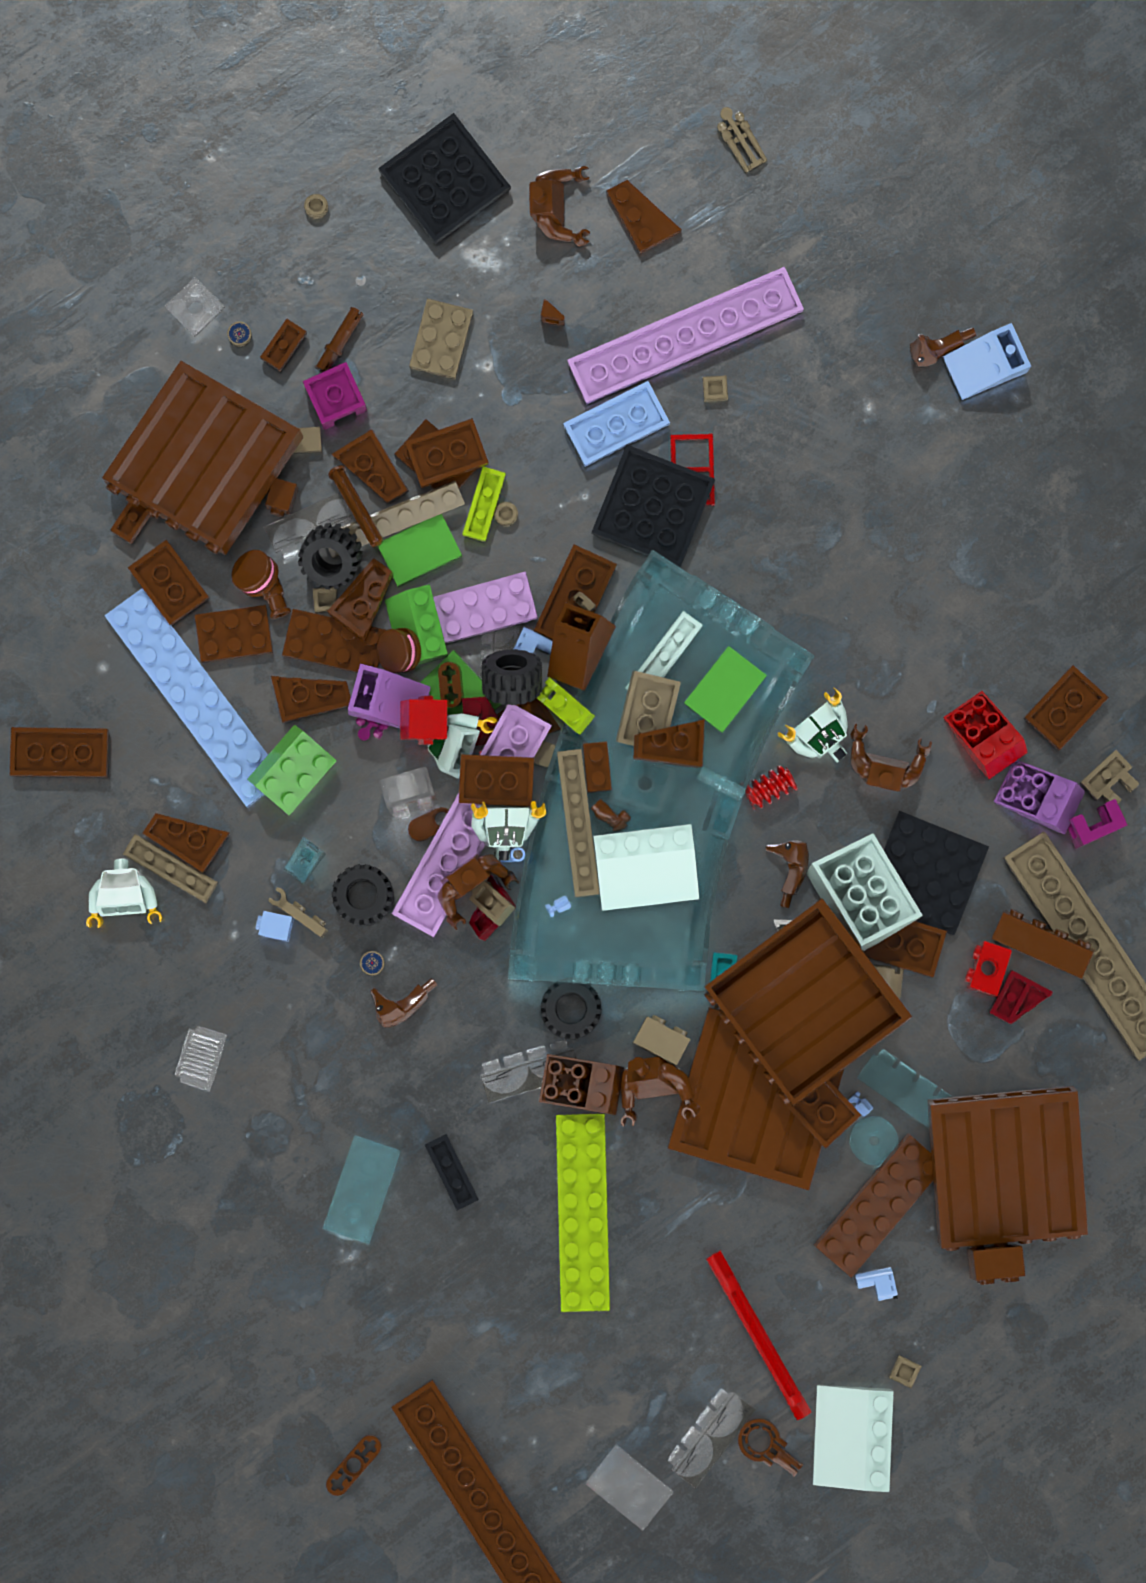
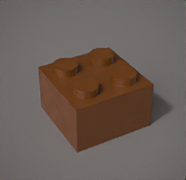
[967,1244,1025,1285]

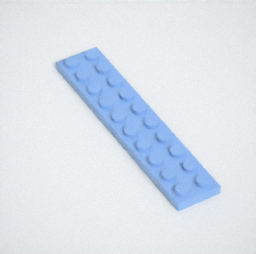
[105,588,268,807]

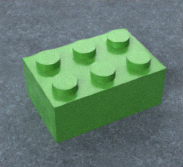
[247,725,337,815]

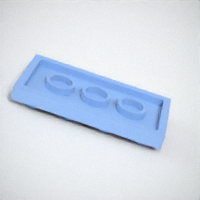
[563,381,670,467]

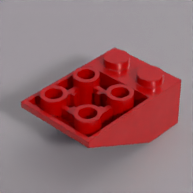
[943,691,1028,779]

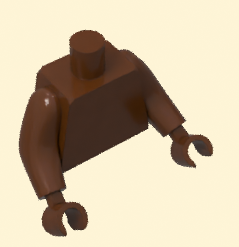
[529,166,590,247]
[850,724,932,792]
[437,854,519,930]
[621,1057,700,1127]

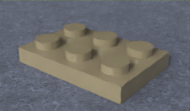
[409,298,473,380]
[615,670,681,746]

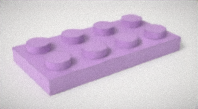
[433,571,538,644]

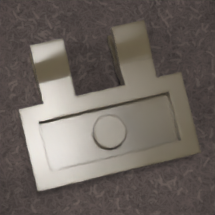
[1080,750,1139,804]

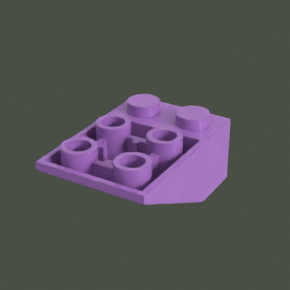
[348,664,431,728]
[994,760,1085,835]

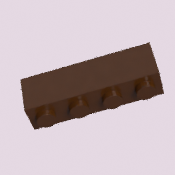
[992,909,1095,979]

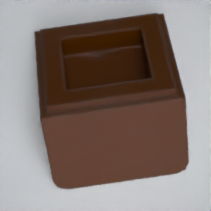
[541,299,565,326]

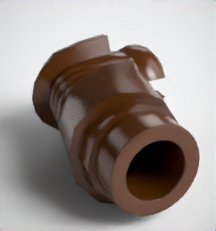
[590,799,631,831]

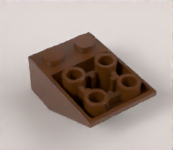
[547,603,616,691]
[539,1054,624,1115]

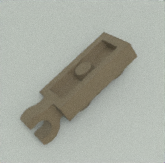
[469,880,515,926]
[268,887,328,938]

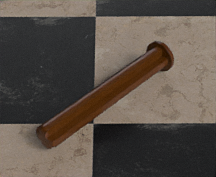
[328,465,383,547]

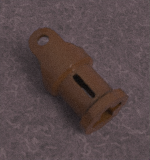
[263,578,291,619]

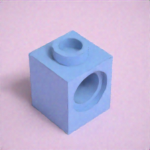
[256,911,294,942]

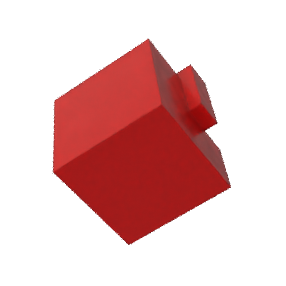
[400,696,447,745]

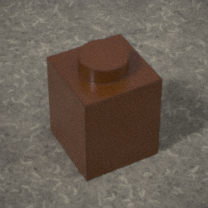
[265,478,299,517]

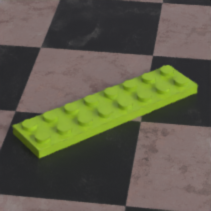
[556,1114,610,1312]

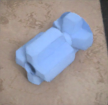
[545,896,571,917]
[848,1091,873,1117]

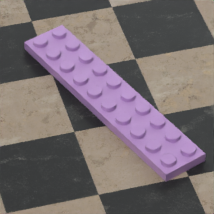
[567,267,804,405]
[392,705,552,937]

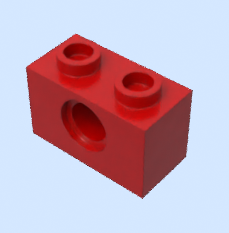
[965,941,1012,997]

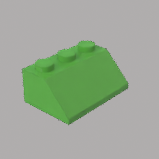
[385,584,448,666]

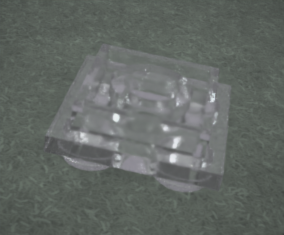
[165,277,225,337]

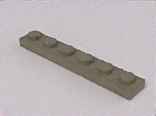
[328,481,465,558]
[557,749,599,898]

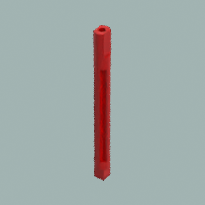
[706,1250,812,1420]

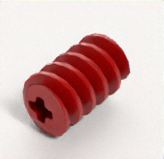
[743,765,798,810]

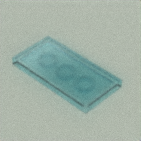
[323,1135,401,1244]

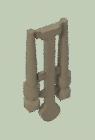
[717,107,768,173]

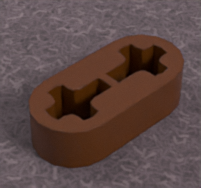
[438,662,464,708]

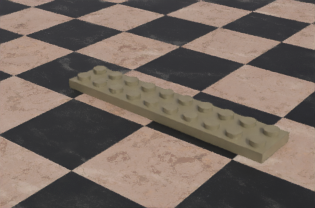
[1003,831,1146,1061]

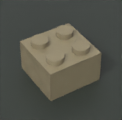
[633,1014,690,1066]

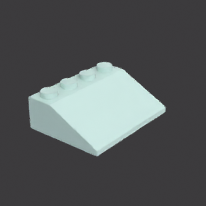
[593,824,699,911]
[806,834,922,951]
[813,1385,893,1492]

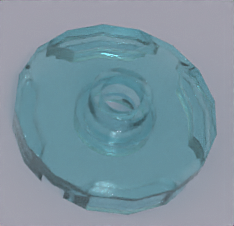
[849,1116,898,1165]

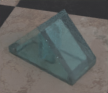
[284,837,326,883]

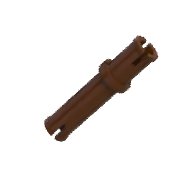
[315,307,364,373]

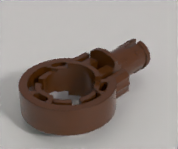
[738,1419,804,1477]

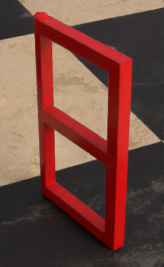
[670,433,715,506]

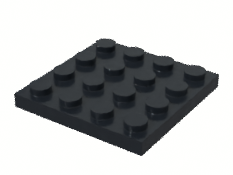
[378,113,511,245]
[591,445,715,568]
[884,811,989,936]

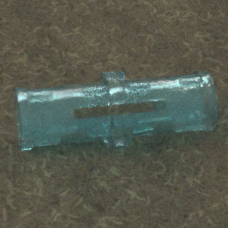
[696,765,746,801]

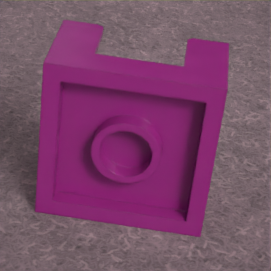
[303,362,367,430]
[1067,799,1128,849]

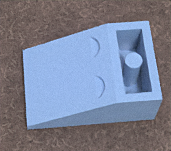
[943,323,1031,400]

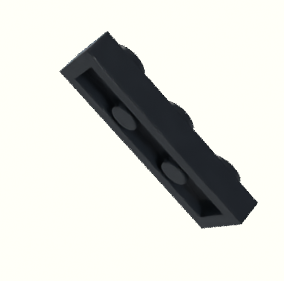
[425,1134,479,1211]

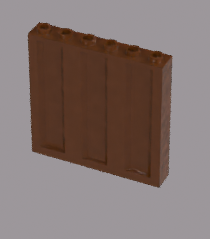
[102,361,303,555]
[704,898,912,1106]
[667,1004,844,1191]
[927,1086,1088,1251]

